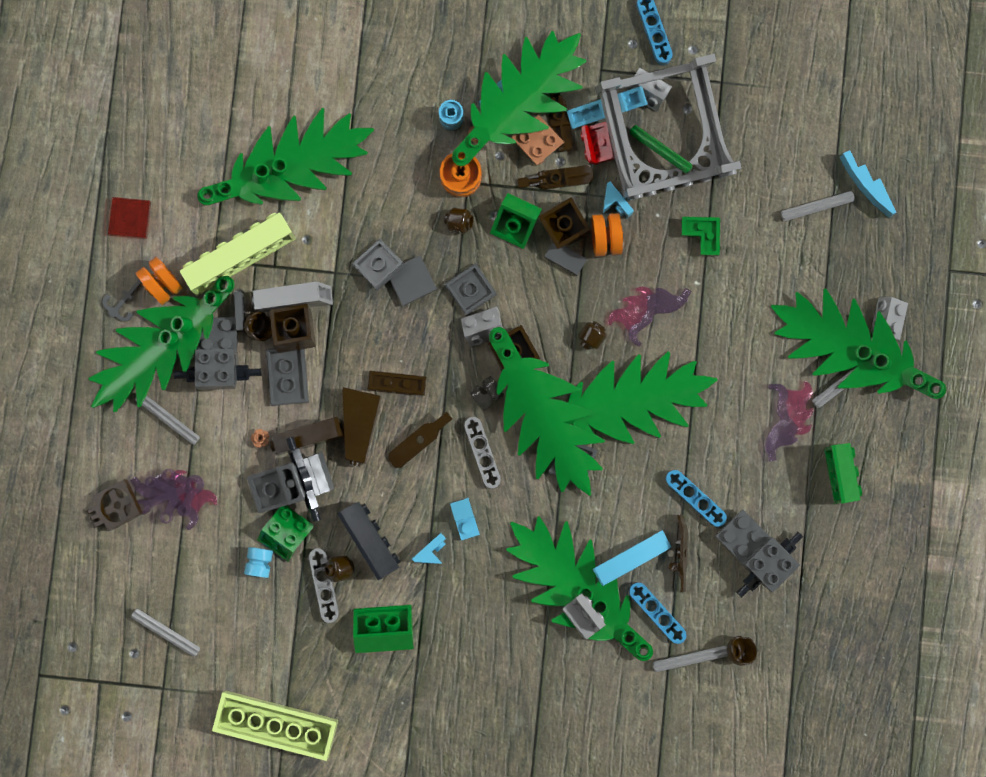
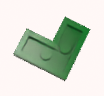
[681,216,720,256]

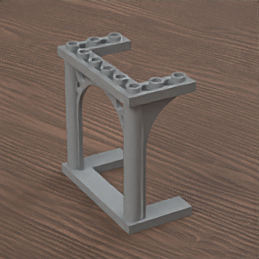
[595,54,741,201]

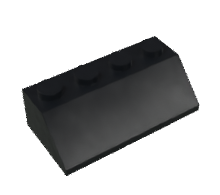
[337,502,401,580]

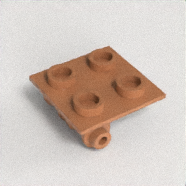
[511,115,564,166]

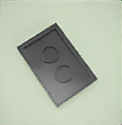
[266,348,309,406]

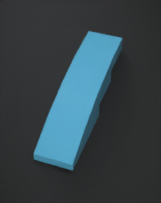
[567,86,647,129]
[840,151,896,218]
[593,530,671,586]

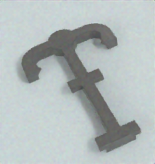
[102,279,142,322]

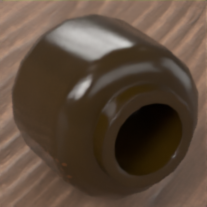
[444,208,474,234]
[578,321,607,350]
[324,555,354,582]

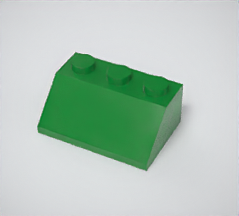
[824,443,862,504]
[353,605,414,653]

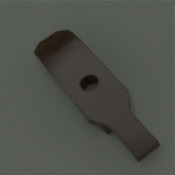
[549,93,574,152]
[518,165,594,190]
[388,412,453,468]
[668,515,688,593]

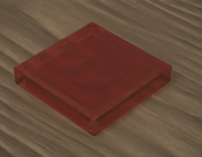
[108,197,151,239]

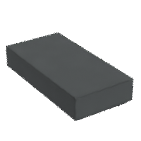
[544,242,587,276]
[234,292,246,332]

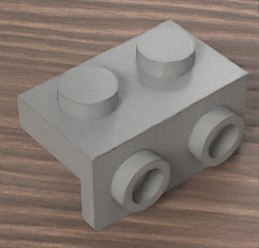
[626,68,672,112]
[871,297,908,340]
[461,307,503,346]
[562,594,606,640]

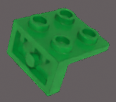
[257,505,314,562]

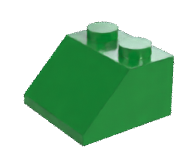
[490,193,542,249]

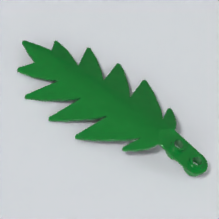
[452,31,587,166]
[197,108,374,205]
[89,276,234,412]
[771,288,947,399]
[489,327,605,496]
[564,351,718,444]
[506,516,653,661]

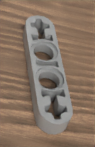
[465,417,501,489]
[309,548,339,623]

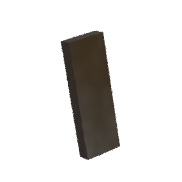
[367,371,427,396]

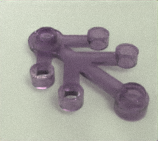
[138,469,204,524]

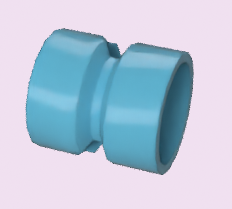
[439,100,464,130]
[244,547,273,578]

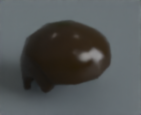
[244,311,272,341]
[726,636,757,666]

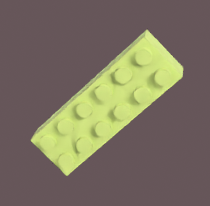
[180,213,296,296]
[212,691,338,761]

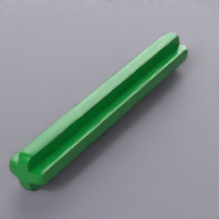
[630,125,692,174]

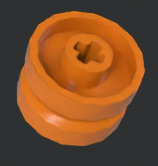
[440,153,482,198]
[591,213,623,257]
[135,256,184,305]

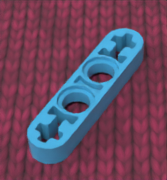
[636,0,672,65]
[665,470,727,527]
[629,583,686,644]

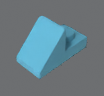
[603,181,634,219]
[450,498,480,540]
[412,533,446,564]

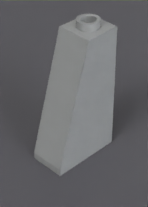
[252,281,333,312]

